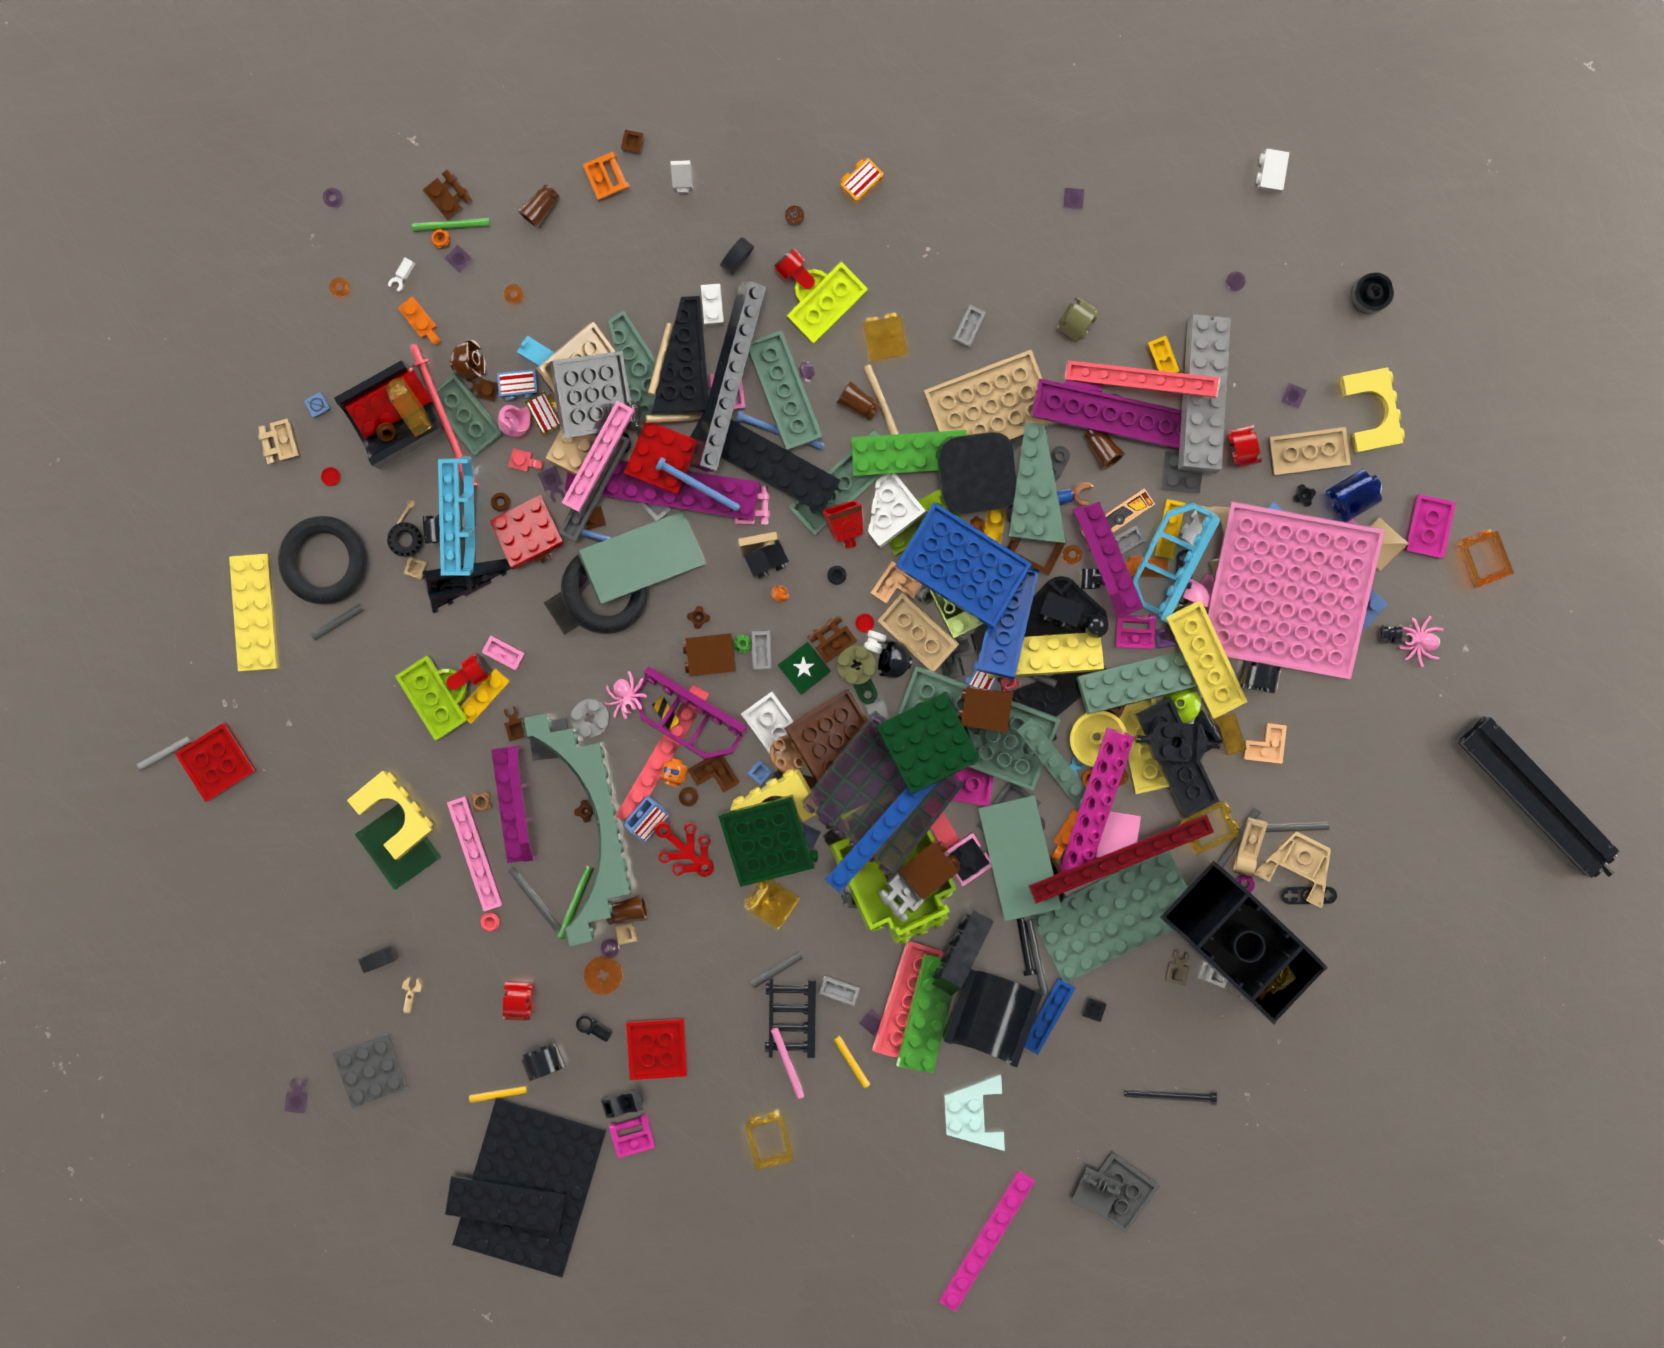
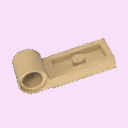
[1233,817,1267,877]

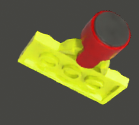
[774,248,868,343]

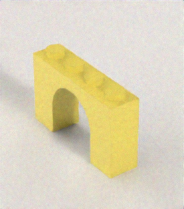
[1340,367,1405,453]
[730,769,820,822]
[347,771,434,860]

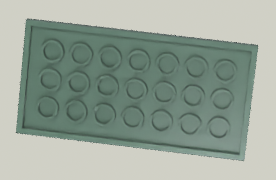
[898,665,1061,791]
[1030,851,1188,983]

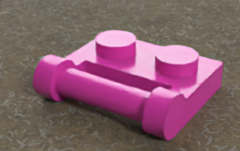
[1115,614,1156,649]
[609,1114,656,1158]

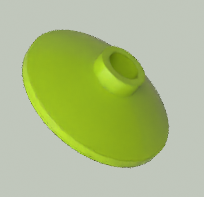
[1163,689,1201,723]

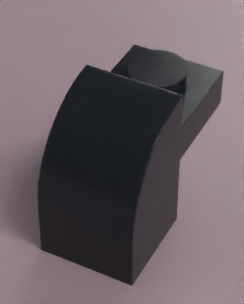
[601,1089,644,1118]

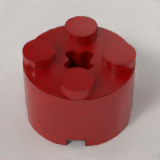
[1227,425,1262,468]
[503,981,533,1021]

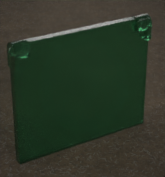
[355,803,442,891]

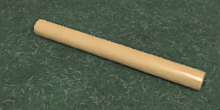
[648,323,674,396]
[863,365,899,435]

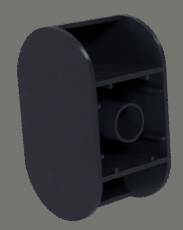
[1160,861,1328,1025]

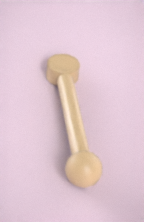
[397,500,415,524]

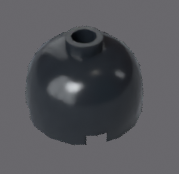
[878,639,912,678]

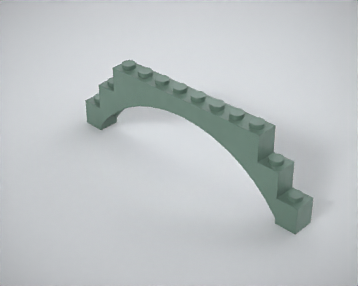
[521,714,631,947]

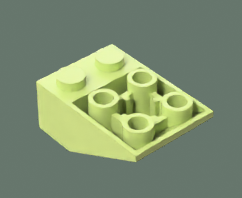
[929,589,984,638]

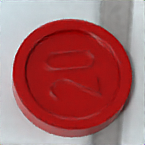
[321,467,341,486]
[855,613,874,633]

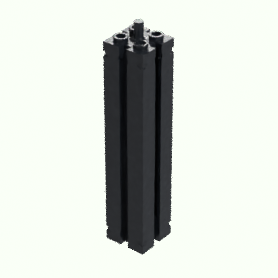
[1455,716,1619,878]

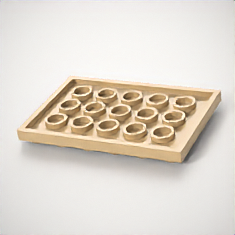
[924,350,1055,440]

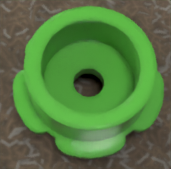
[733,635,752,653]

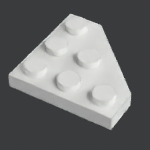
[868,474,927,548]

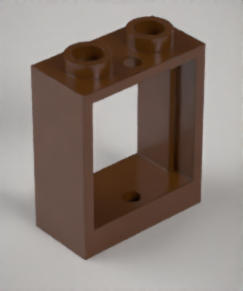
[1007,538,1065,576]

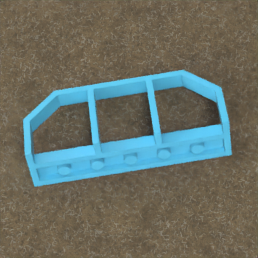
[438,456,475,575]
[1132,502,1220,623]

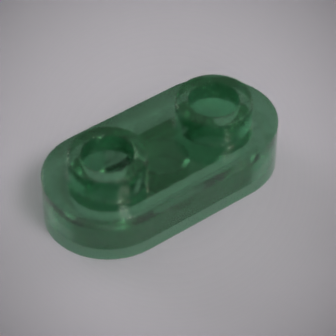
[853,668,878,704]

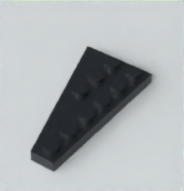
[651,296,708,414]
[1012,666,1106,717]

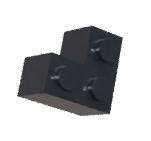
[744,541,789,580]

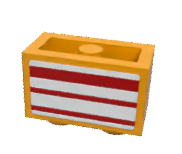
[840,158,884,204]

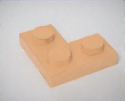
[871,561,922,604]
[1243,723,1287,764]

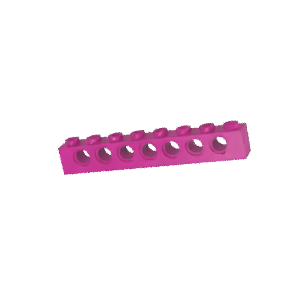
[1060,727,1135,872]

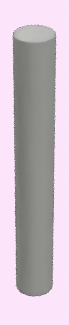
[137,736,191,771]

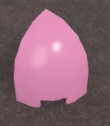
[1182,578,1211,608]

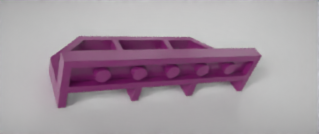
[1073,502,1144,619]
[635,666,747,760]
[491,745,536,863]

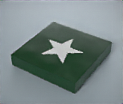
[778,641,831,695]

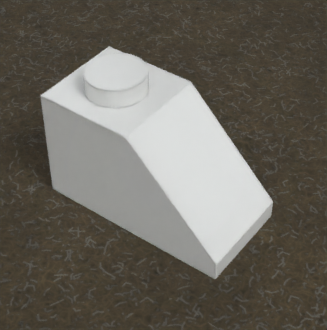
[671,160,693,194]

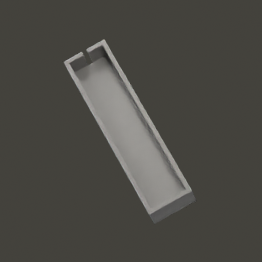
[1178,314,1231,474]

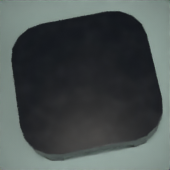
[935,431,1016,514]
[1024,576,1108,637]

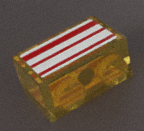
[525,391,561,437]
[1214,713,1247,755]

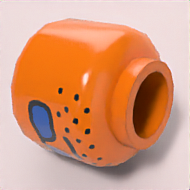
[660,758,688,787]

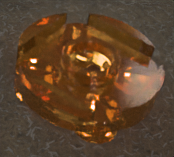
[584,956,623,995]

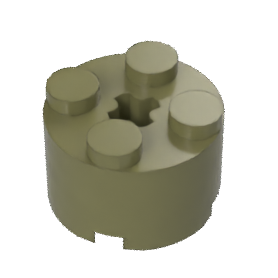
[1056,296,1100,341]
[837,646,876,684]

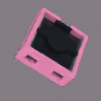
[947,832,992,886]

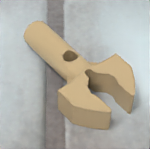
[402,977,422,1014]

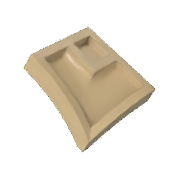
[1369,517,1409,571]
[738,532,778,557]

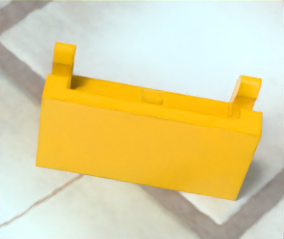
[1148,335,1181,373]

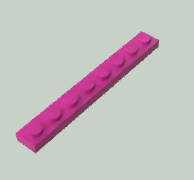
[939,1170,1035,1312]

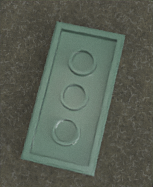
[430,373,503,457]

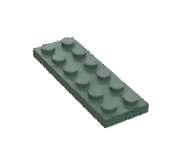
[749,330,823,451]
[789,430,883,536]
[1077,651,1196,715]

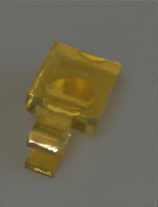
[1265,964,1296,994]

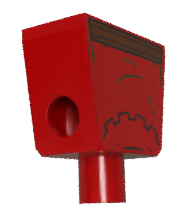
[822,499,863,548]

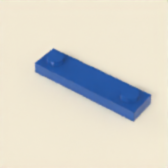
[1025,978,1076,1055]

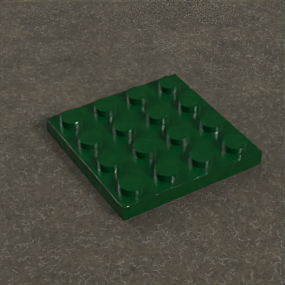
[876,692,980,795]
[718,795,814,887]

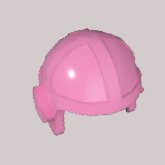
[498,405,531,438]

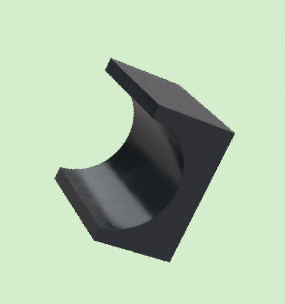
[334,360,445,469]
[942,966,1043,1067]

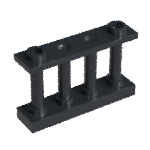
[765,978,816,1058]

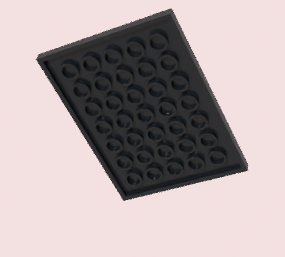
[452,1098,607,1278]

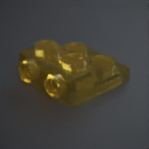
[863,313,908,362]
[745,879,800,930]

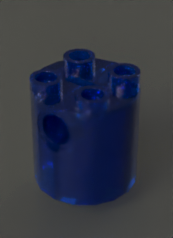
[1325,469,1383,522]

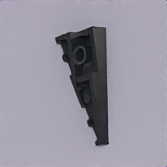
[422,558,521,613]

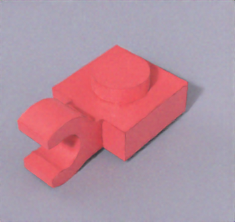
[508,448,544,472]

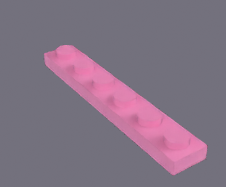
[562,401,635,512]
[447,796,503,911]

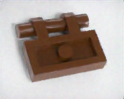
[423,169,472,220]
[808,615,857,663]

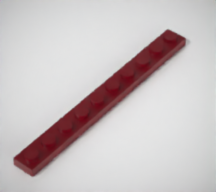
[1028,814,1214,904]

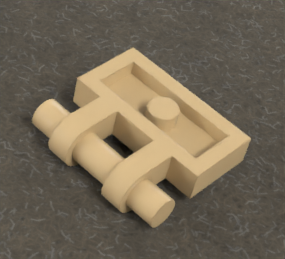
[258,419,299,464]

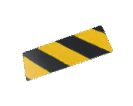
[652,697,680,730]

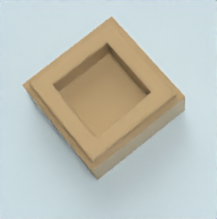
[403,556,428,580]
[614,922,637,945]

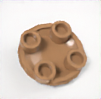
[769,735,805,772]

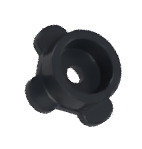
[1294,484,1316,506]

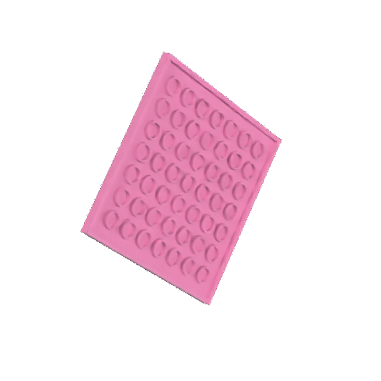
[1207,501,1385,679]

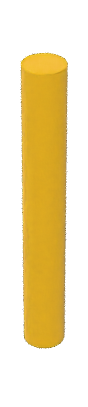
[833,1036,870,1088]
[469,1086,527,1103]

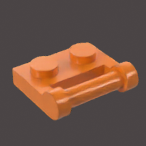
[583,152,630,201]

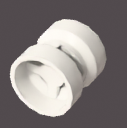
[864,630,887,654]

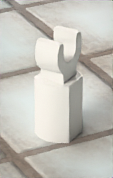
[388,257,415,292]

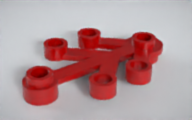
[654,821,714,877]

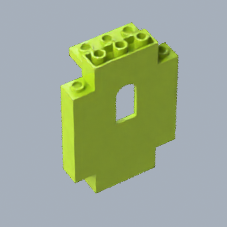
[829,792,956,945]

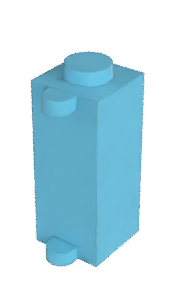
[517,336,554,366]

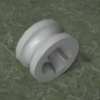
[916,585,934,604]

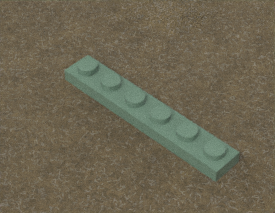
[1017,718,1086,809]

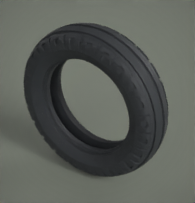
[278,516,367,604]
[561,555,649,634]

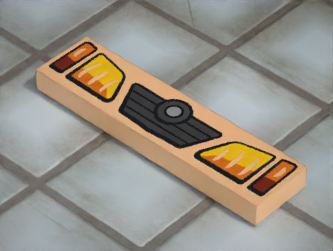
[1080,488,1155,541]

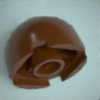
[450,340,486,379]

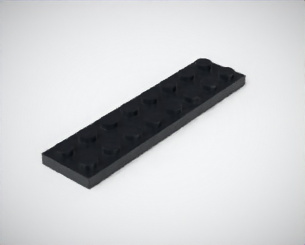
[690,411,841,514]

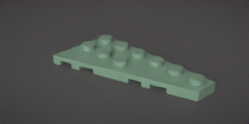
[608,310,679,437]
[1009,422,1067,544]

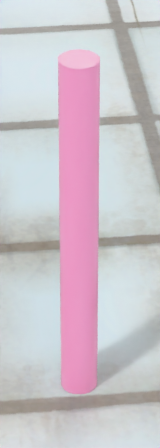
[771,1028,804,1099]

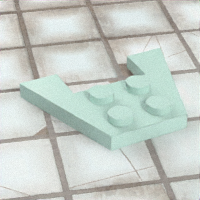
[944,1074,1005,1151]

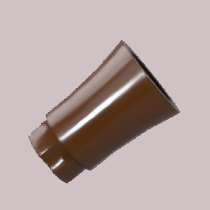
[517,184,560,228]
[836,381,880,420]
[1084,430,1125,469]
[606,894,648,925]

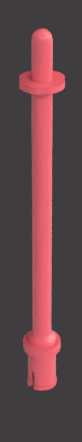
[410,344,477,486]

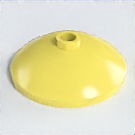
[1070,711,1127,767]

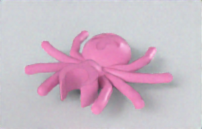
[1399,616,1444,668]
[604,671,647,719]

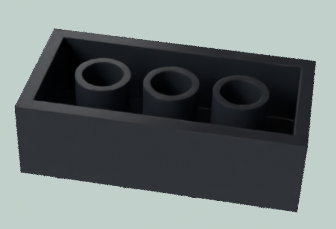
[932,910,994,995]

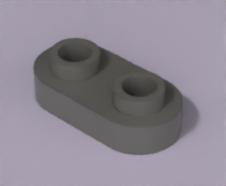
[1050,446,1070,481]

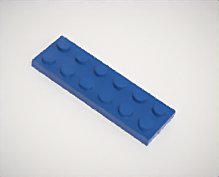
[977,568,1039,679]

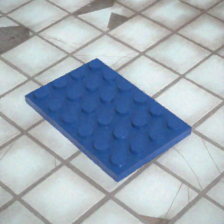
[895,502,1032,629]

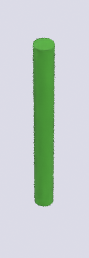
[412,218,490,231]
[557,866,594,939]

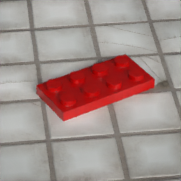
[345,368,432,438]

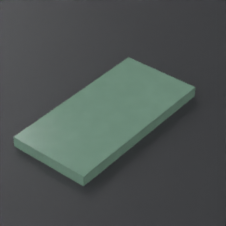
[578,511,705,605]
[978,795,1062,921]

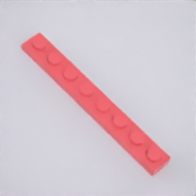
[1065,361,1220,398]
[615,684,709,822]

